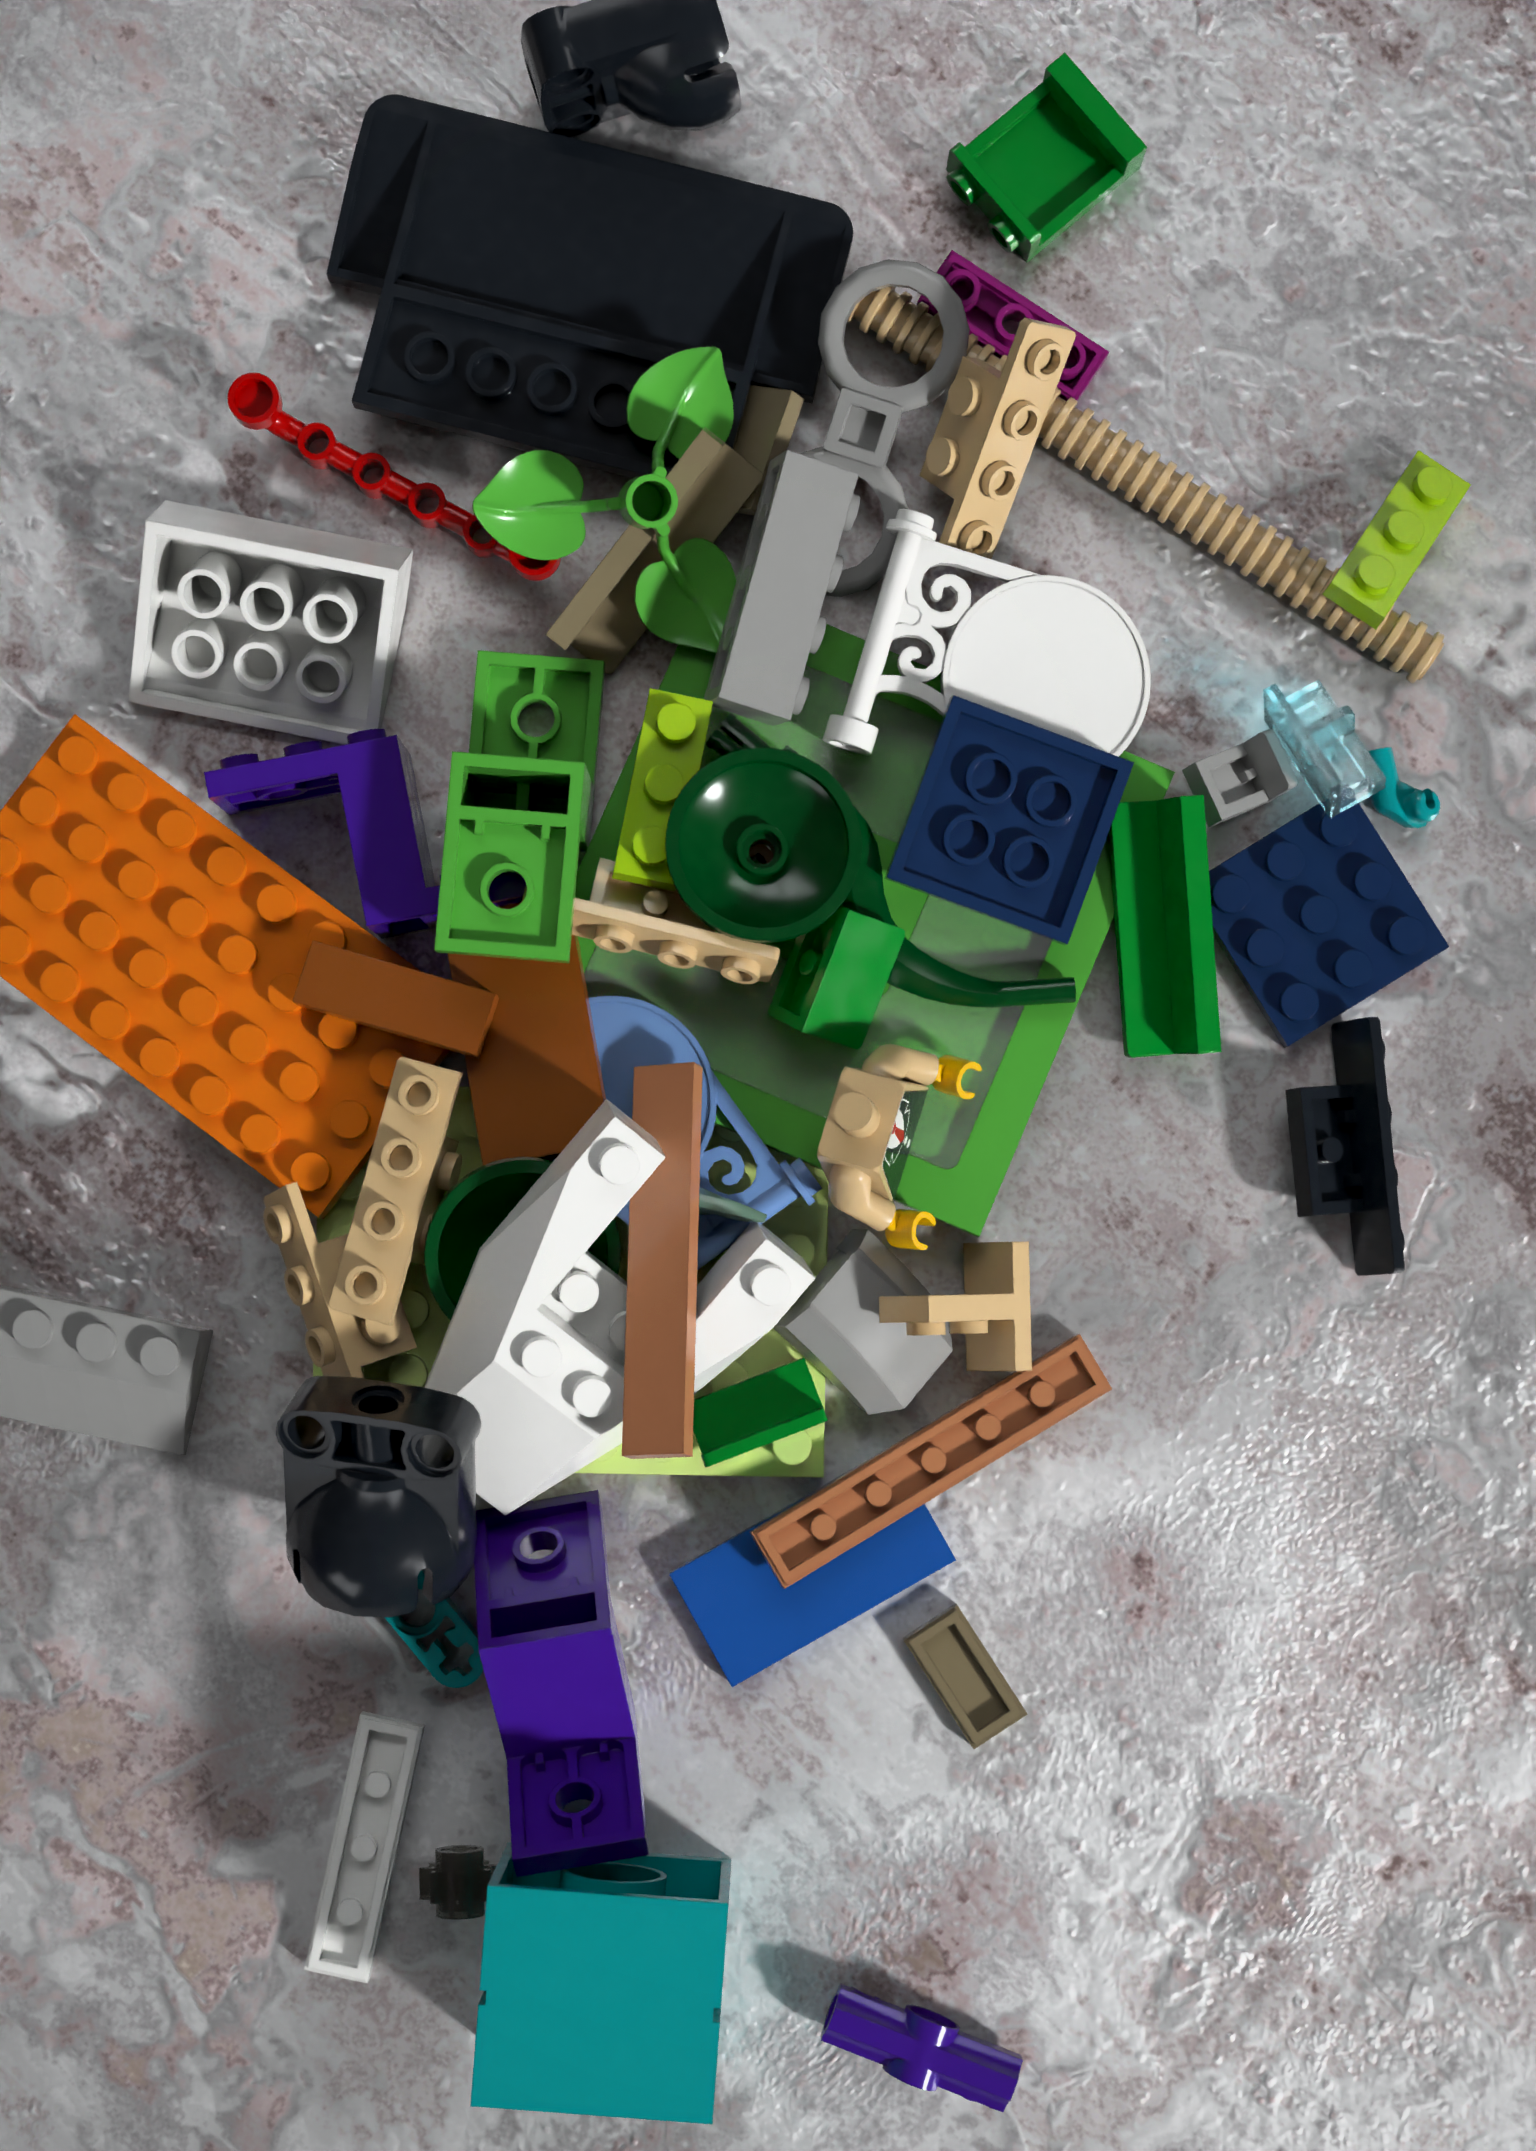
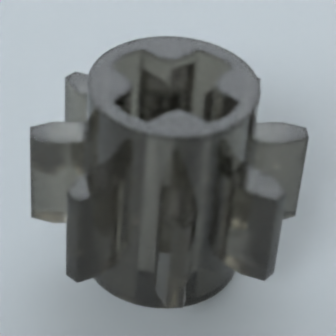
[419,1845,497,1920]

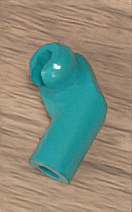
[1361,747,1440,828]

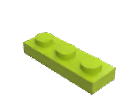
[1322,450,1471,630]
[612,688,713,891]

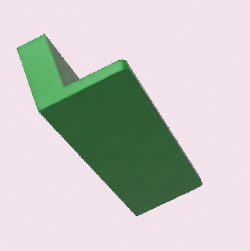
[1108,795,1222,1058]

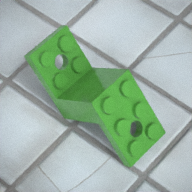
[434,650,606,963]

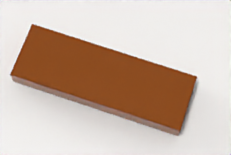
[293,940,499,1059]

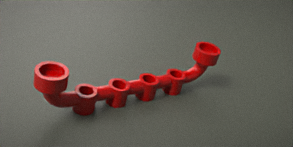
[227,373,561,581]

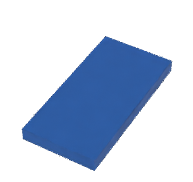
[669,1461,956,1687]

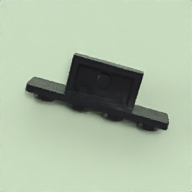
[1285,1017,1405,1276]

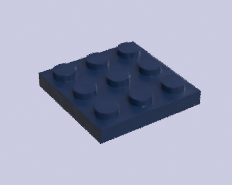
[884,695,1134,945]
[1209,786,1449,1048]

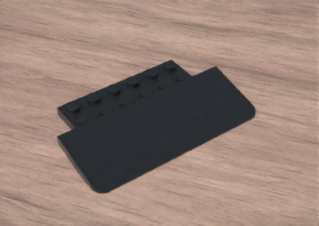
[326,94,853,478]

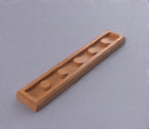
[622,1062,703,1459]
[749,1334,1112,1589]

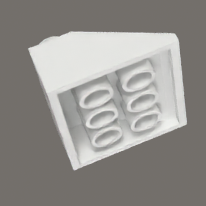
[128,500,413,745]

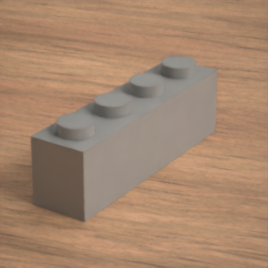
[704,450,860,726]

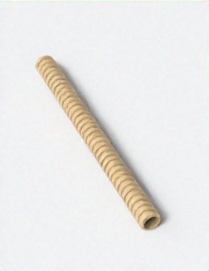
[847,286,1444,683]

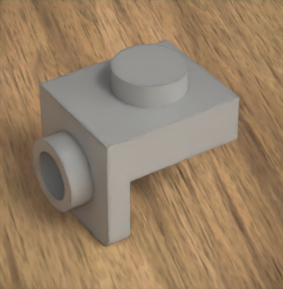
[1182,729,1298,828]

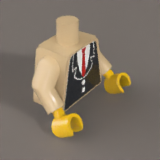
[817,1044,982,1250]

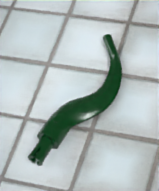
[705,713,1076,1008]

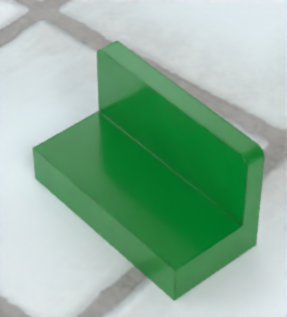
[767,905,906,1049]
[693,1357,828,1468]

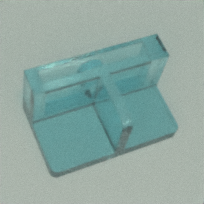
[1263,680,1386,818]

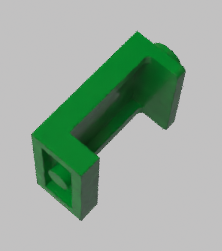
[946,53,1147,263]

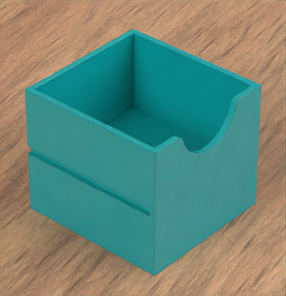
[470,1842,731,2124]

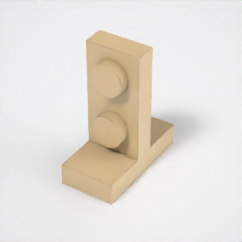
[879,1241,1032,1371]

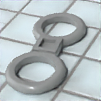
[800,259,970,597]

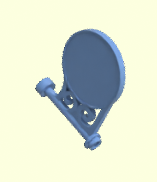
[549,996,822,1270]

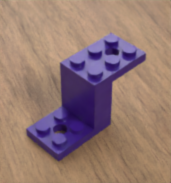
[204,729,527,939]
[474,1490,649,1877]

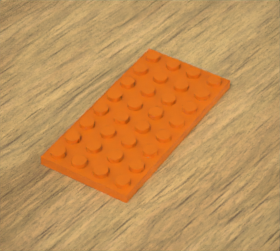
[0,714,450,1219]

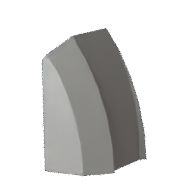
[773,1229,953,1415]

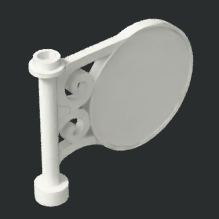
[823,509,1151,757]

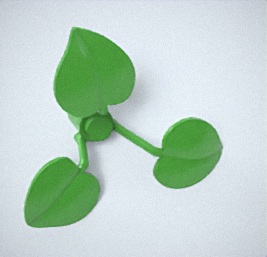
[472,347,736,653]

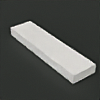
[304,1711,425,1983]

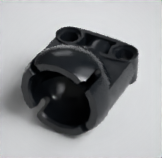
[521,0,742,137]
[276,1376,482,1617]

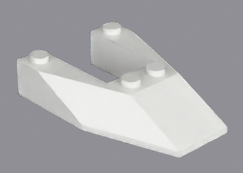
[424,1099,815,1516]

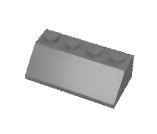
[0,1285,213,1455]

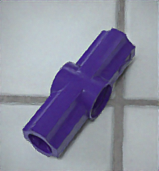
[820,1983,1023,2112]

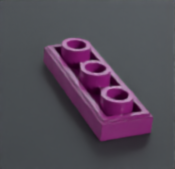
[917,250,1109,401]

